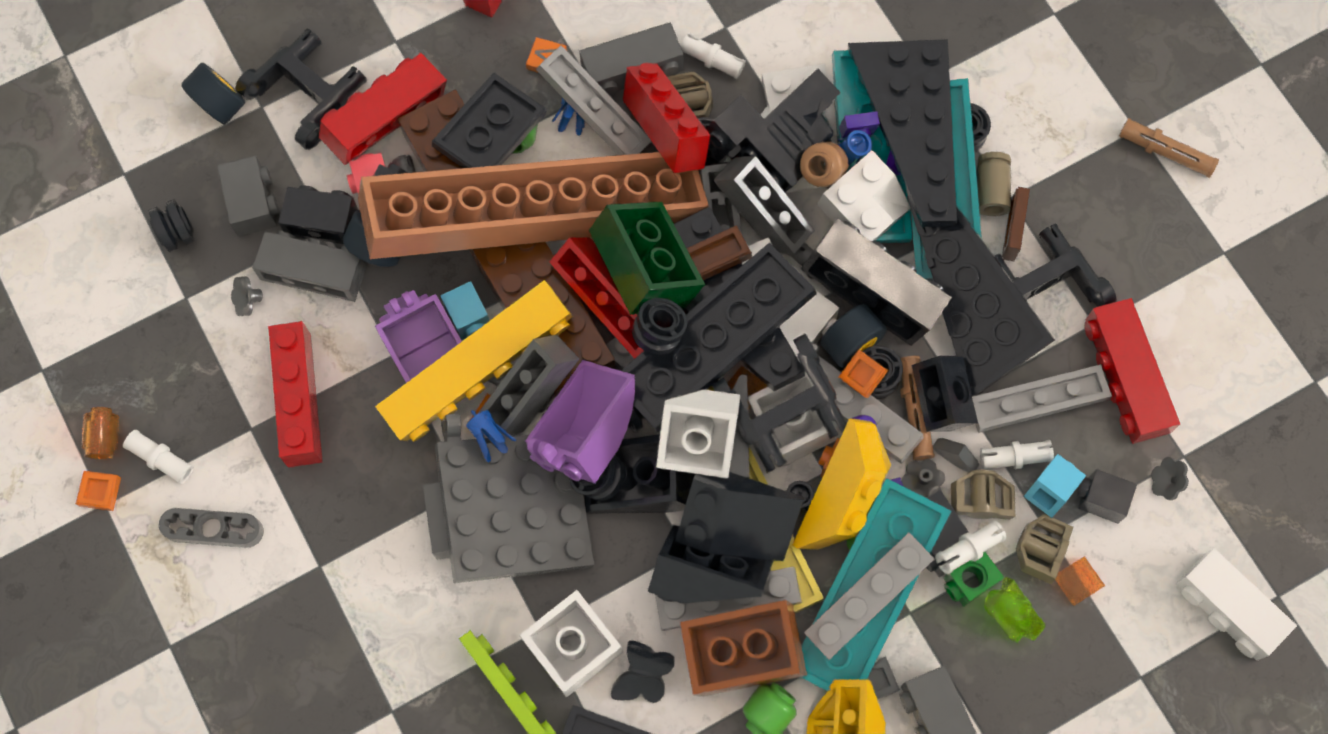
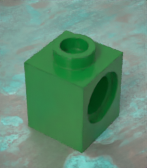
[943,552,1004,607]

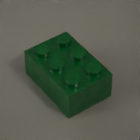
[589,202,705,315]

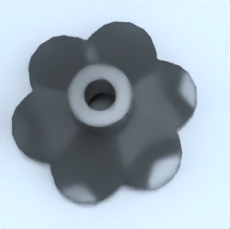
[231,276,263,316]
[1151,457,1189,500]
[901,459,945,498]

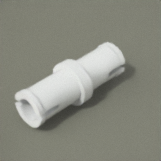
[681,32,746,79]
[123,430,194,484]
[980,440,1054,470]
[935,520,1006,574]

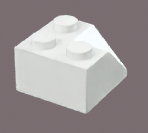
[817,151,911,241]
[748,372,842,466]
[656,389,740,478]
[519,590,623,698]

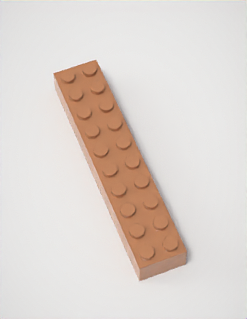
[358,152,709,259]

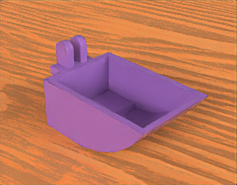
[375,290,485,384]
[525,360,635,483]

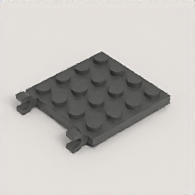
[435,407,594,583]

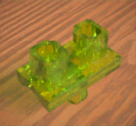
[984,576,1046,643]

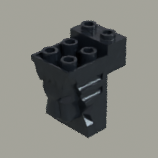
[705,68,841,192]

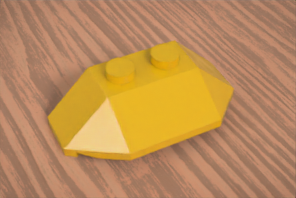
[792,418,891,550]
[807,680,886,734]

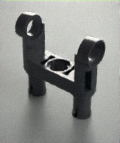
[235,28,367,150]
[995,223,1117,307]
[711,333,847,473]

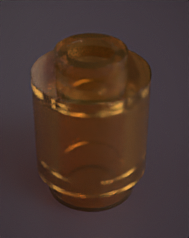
[81,407,119,459]

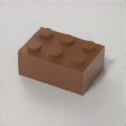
[680,600,807,697]

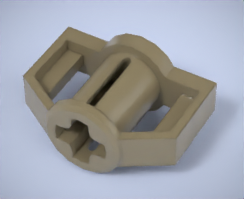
[667,72,713,118]
[951,469,1016,520]
[1016,514,1073,584]

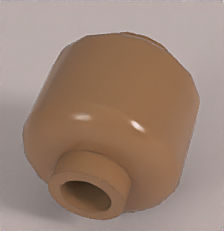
[800,142,848,187]

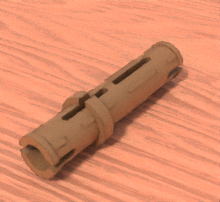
[1119,118,1219,178]
[900,356,935,461]

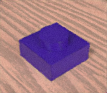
[839,111,880,138]

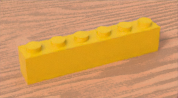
[375,280,573,442]

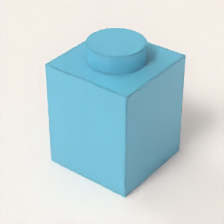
[440,281,490,340]
[1023,454,1086,518]

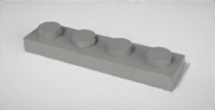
[536,45,651,155]
[818,355,923,464]
[972,364,1112,433]
[804,533,934,659]
[655,566,802,631]

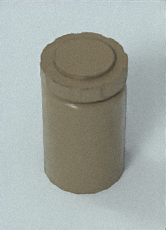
[978,152,1011,216]

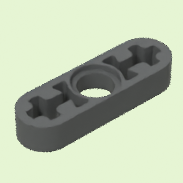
[159,508,264,548]

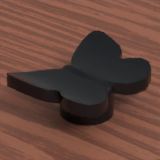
[611,640,675,703]

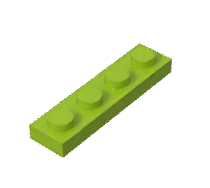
[459,630,556,734]

